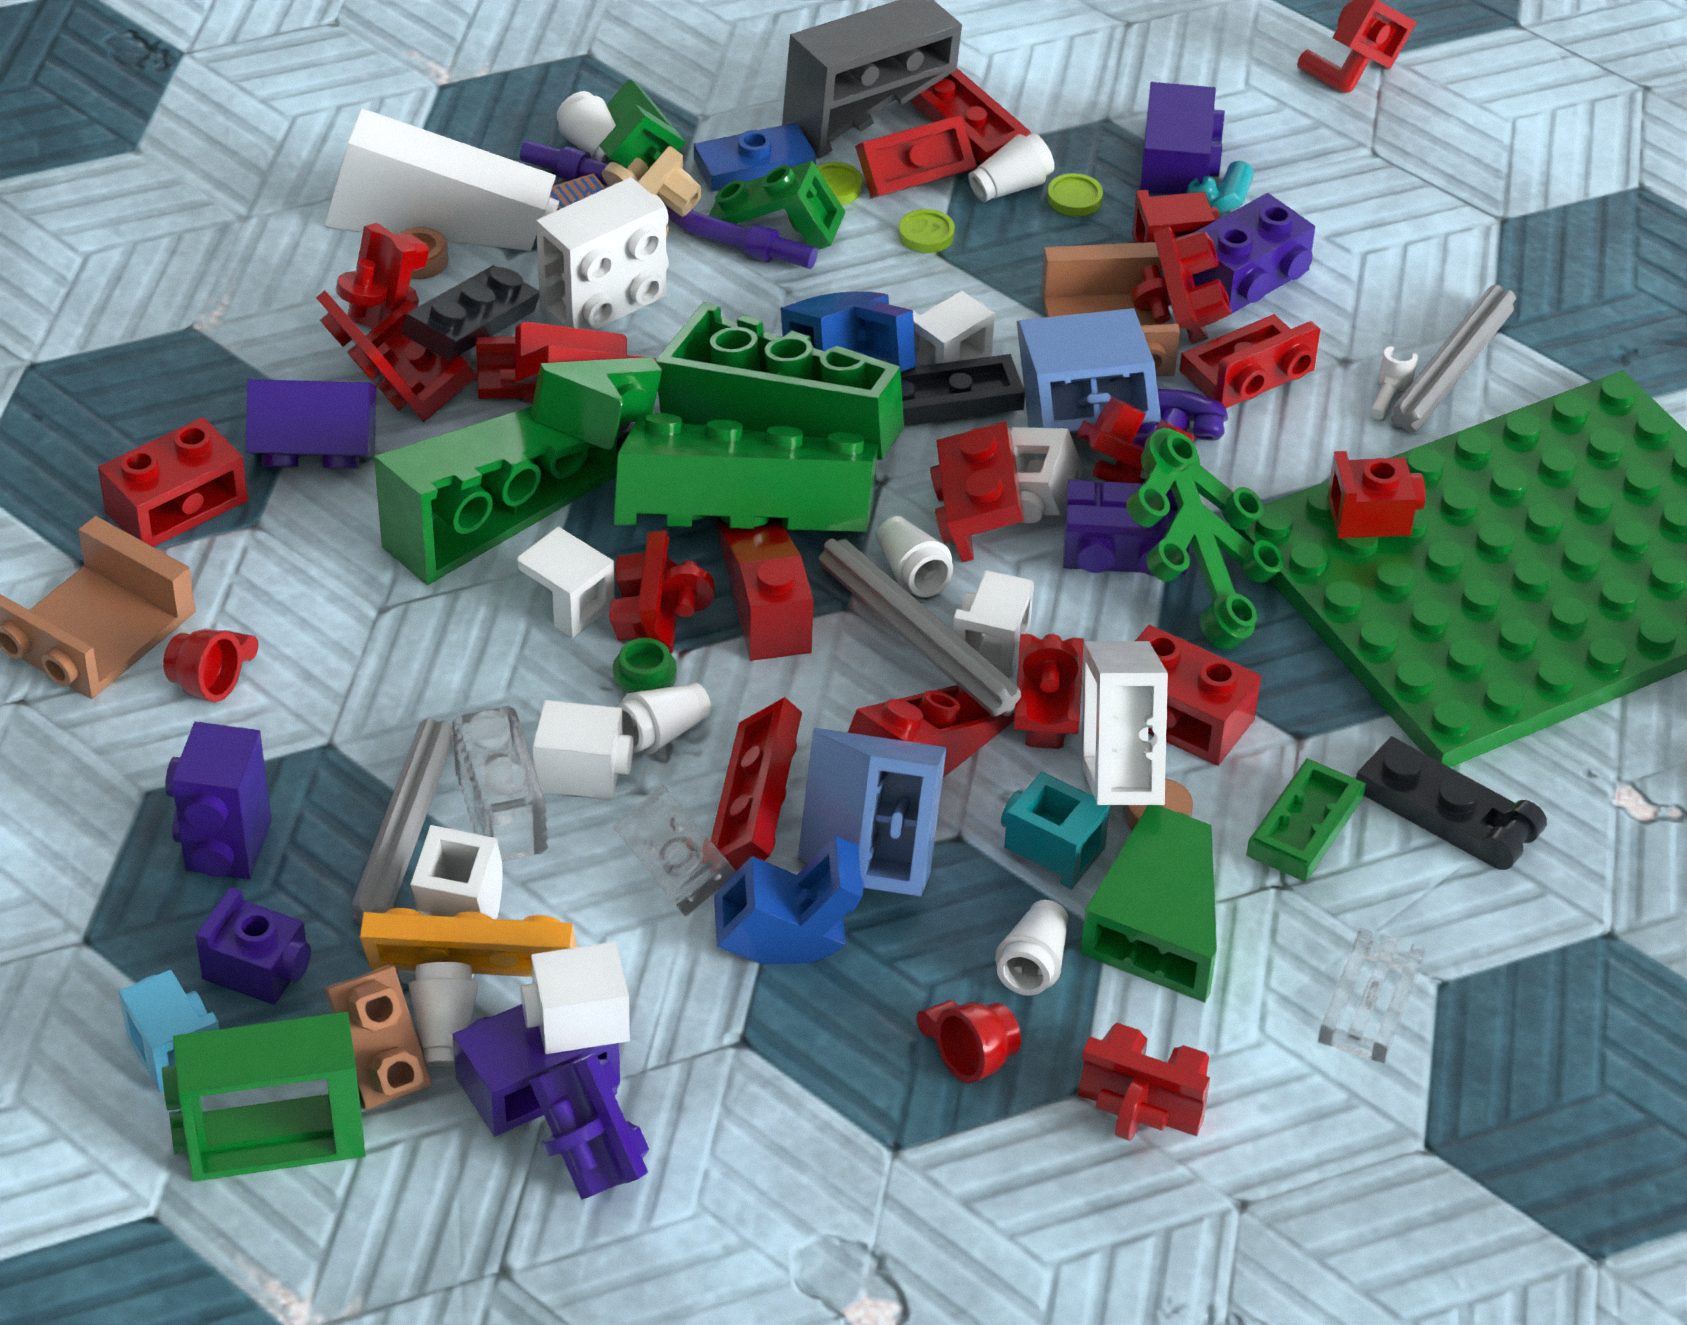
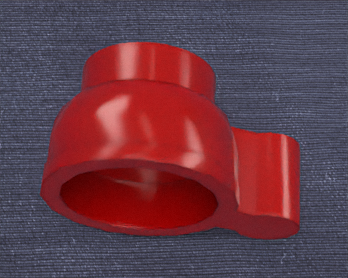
[163,629,259,702]
[916,1000,1021,1084]

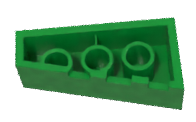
[656,301,904,460]
[374,406,617,586]
[614,413,878,532]

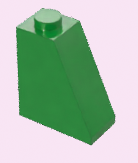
[1080,805,1217,1003]

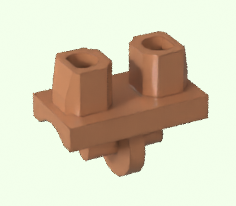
[324,964,432,1110]

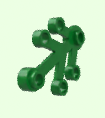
[1126,428,1284,650]

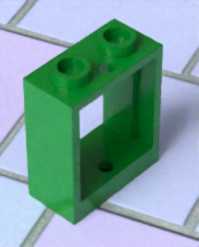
[162,1011,366,1182]

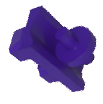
[529,1053,649,1200]

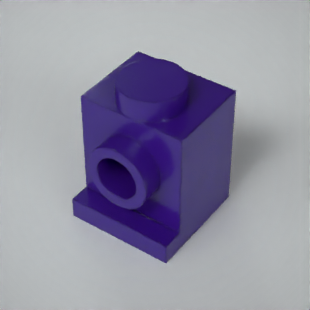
[195,887,311,1005]

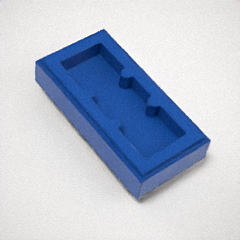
[694,122,816,191]

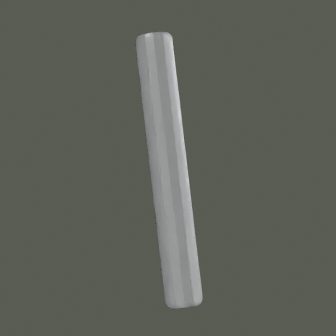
[1391,285,1516,433]
[351,718,454,926]

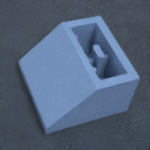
[1016,308,1161,435]
[798,728,947,897]

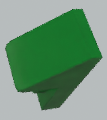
[531,357,662,450]

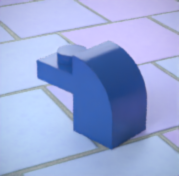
[780,291,916,372]
[714,836,864,965]

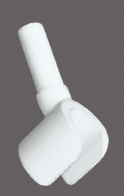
[1370,346,1418,420]

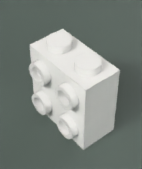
[536,177,669,330]

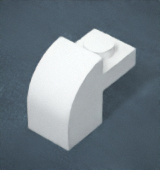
[398,825,502,984]

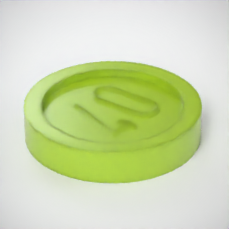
[817,162,863,205]
[1047,173,1103,217]
[899,209,955,253]

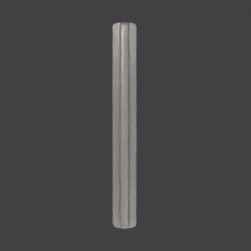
[819,538,1021,716]

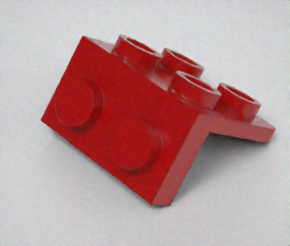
[316,290,477,422]

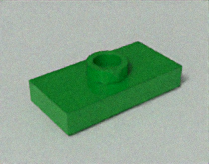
[1246,758,1366,882]

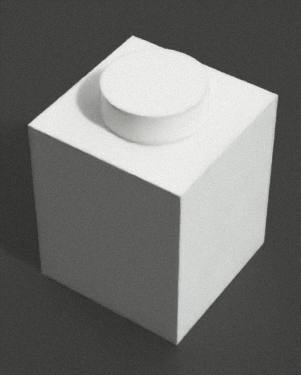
[533,700,633,800]
[520,941,630,1055]

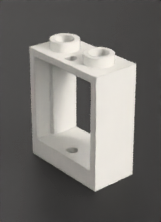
[1082,641,1168,805]

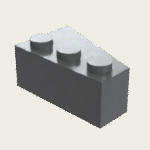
[782,0,962,159]

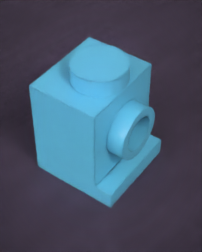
[119,970,219,1093]

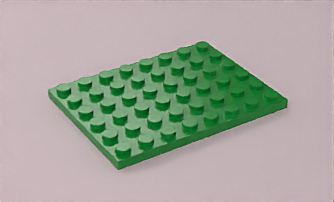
[1230,370,1687,767]

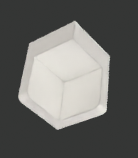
[518,526,615,638]

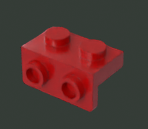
[1179,314,1320,408]
[515,322,656,385]
[930,421,1024,563]

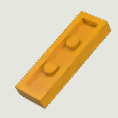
[360,908,577,977]

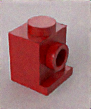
[1132,190,1220,269]
[1327,451,1425,538]

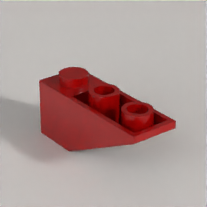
[847,685,1015,778]

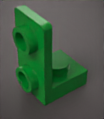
[599,80,686,173]
[709,160,845,250]

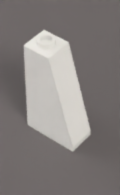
[325,108,560,251]

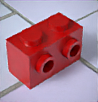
[98,417,248,547]
[1135,624,1261,766]

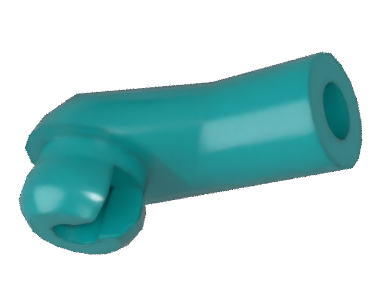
[1187,161,1254,213]

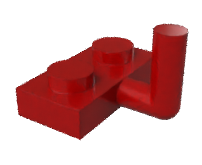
[1297,0,1417,93]

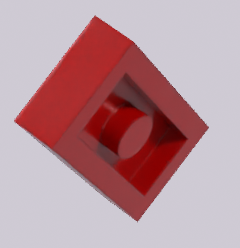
[855,115,977,199]

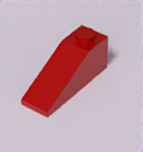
[717,517,813,661]

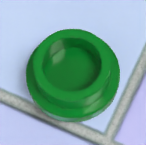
[613,638,677,694]

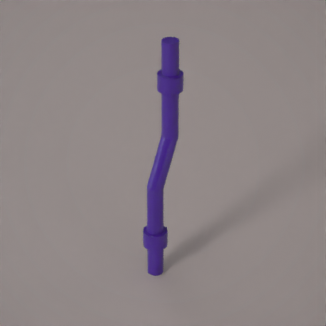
[520,140,818,269]

